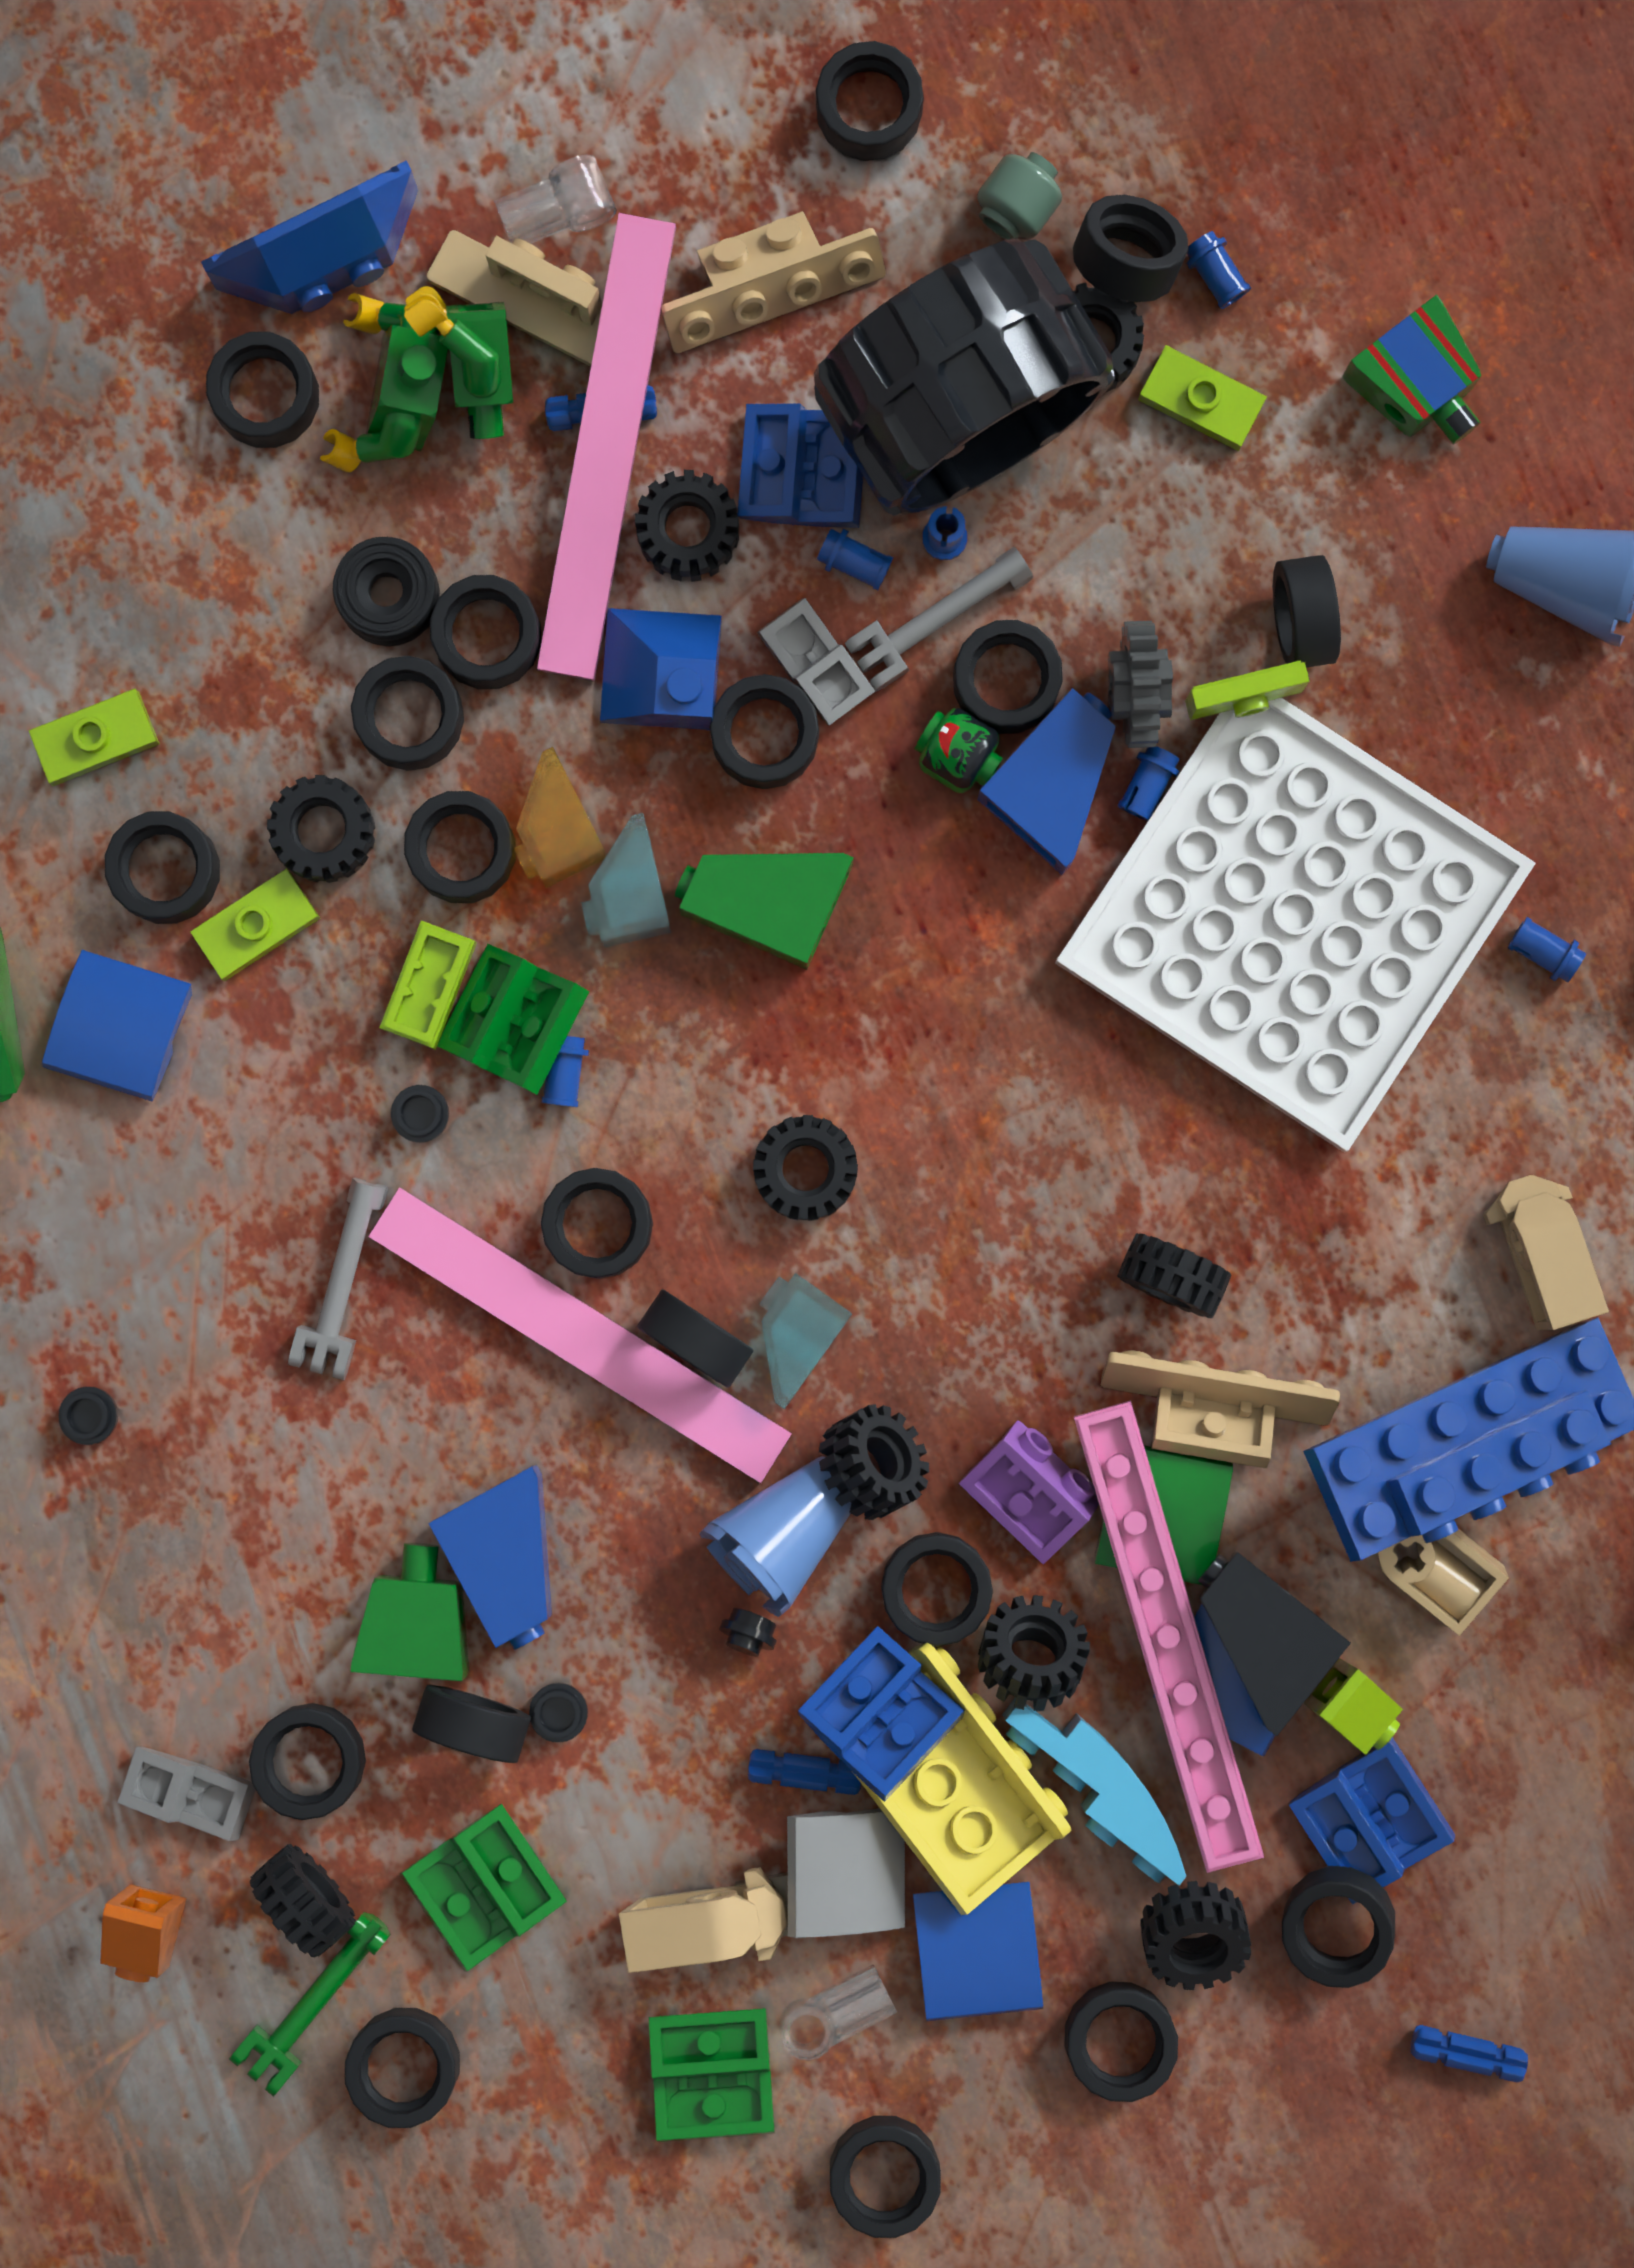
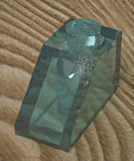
[581,813,672,948]
[759,1273,852,1409]

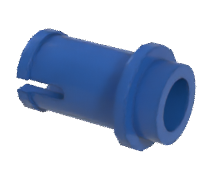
[1186,231,1251,309]
[922,506,967,560]
[817,529,894,591]
[1117,746,1180,822]
[1507,917,1586,983]
[541,1036,589,1107]

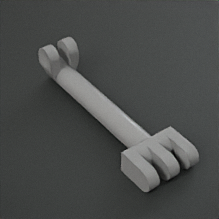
[845,547,1034,692]
[288,1177,388,1380]

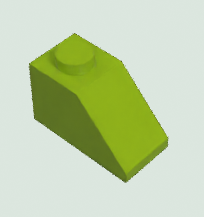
[1304,1658,1403,1755]

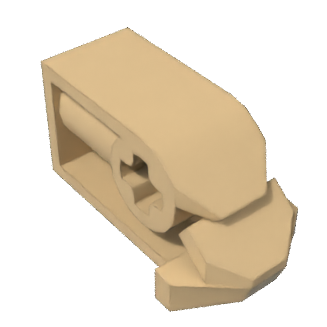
[1483,1175,1609,1331]
[1378,1530,1509,1636]
[619,1867,788,1973]

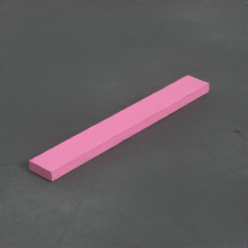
[537,213,676,681]
[368,1187,792,1483]
[1074,1400,1264,1873]

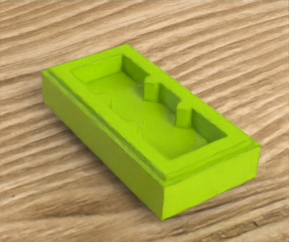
[1138,345,1267,452]
[1185,660,1310,720]
[28,688,160,787]
[190,868,321,981]
[379,920,477,1050]

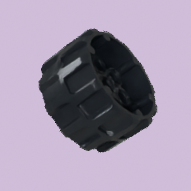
[814,238,1115,516]

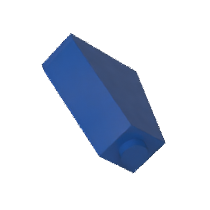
[977,688,1116,875]
[428,1464,552,1650]

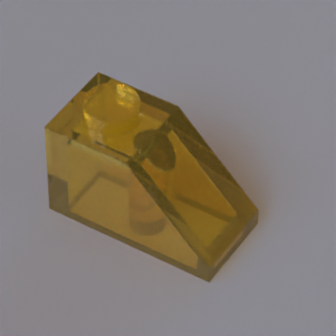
[513,747,608,888]

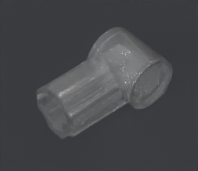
[494,155,617,244]
[779,1964,897,2061]

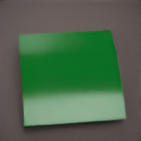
[437,944,590,1095]
[1095,1445,1233,1585]
[399,1804,567,1972]
[649,2008,775,2142]

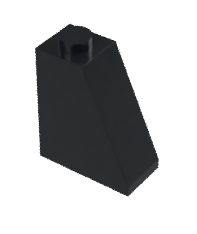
[1198,1551,1351,1736]

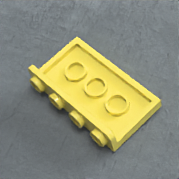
[854,1643,1072,1915]

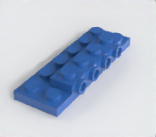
[1303,1317,1634,1562]

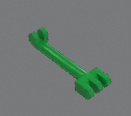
[229,1912,391,2097]

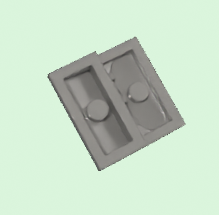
[787,1808,905,1938]

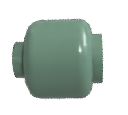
[977,152,1062,240]

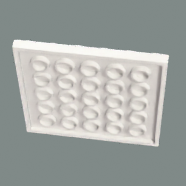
[1055,698,1536,1153]

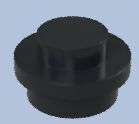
[391,1085,449,1143]
[59,1387,118,1445]
[719,1608,777,1657]
[529,1683,588,1742]

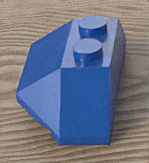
[201,160,418,314]

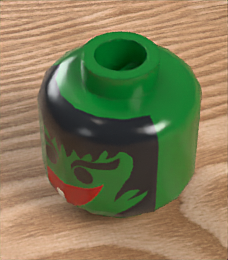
[914,708,1003,793]

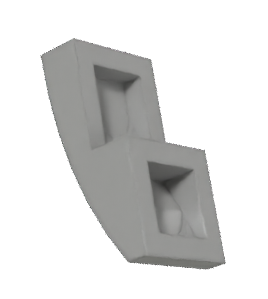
[757,598,875,725]
[117,1746,255,1841]

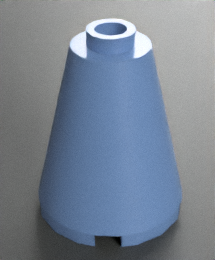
[1486,526,1634,647]
[699,1456,851,1617]

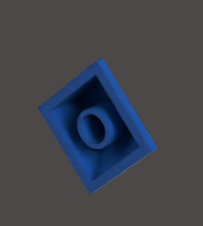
[600,608,722,730]

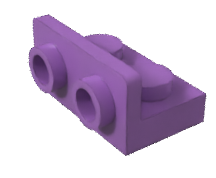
[959,1421,1099,1564]

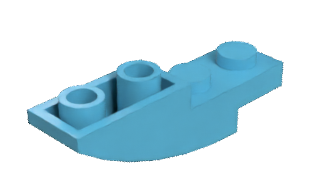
[1002,1697,1186,1886]

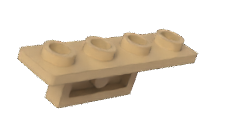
[661,211,886,353]
[427,230,602,367]
[1101,1350,1340,1468]

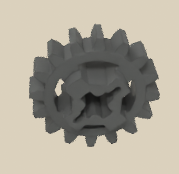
[1108,620,1173,748]

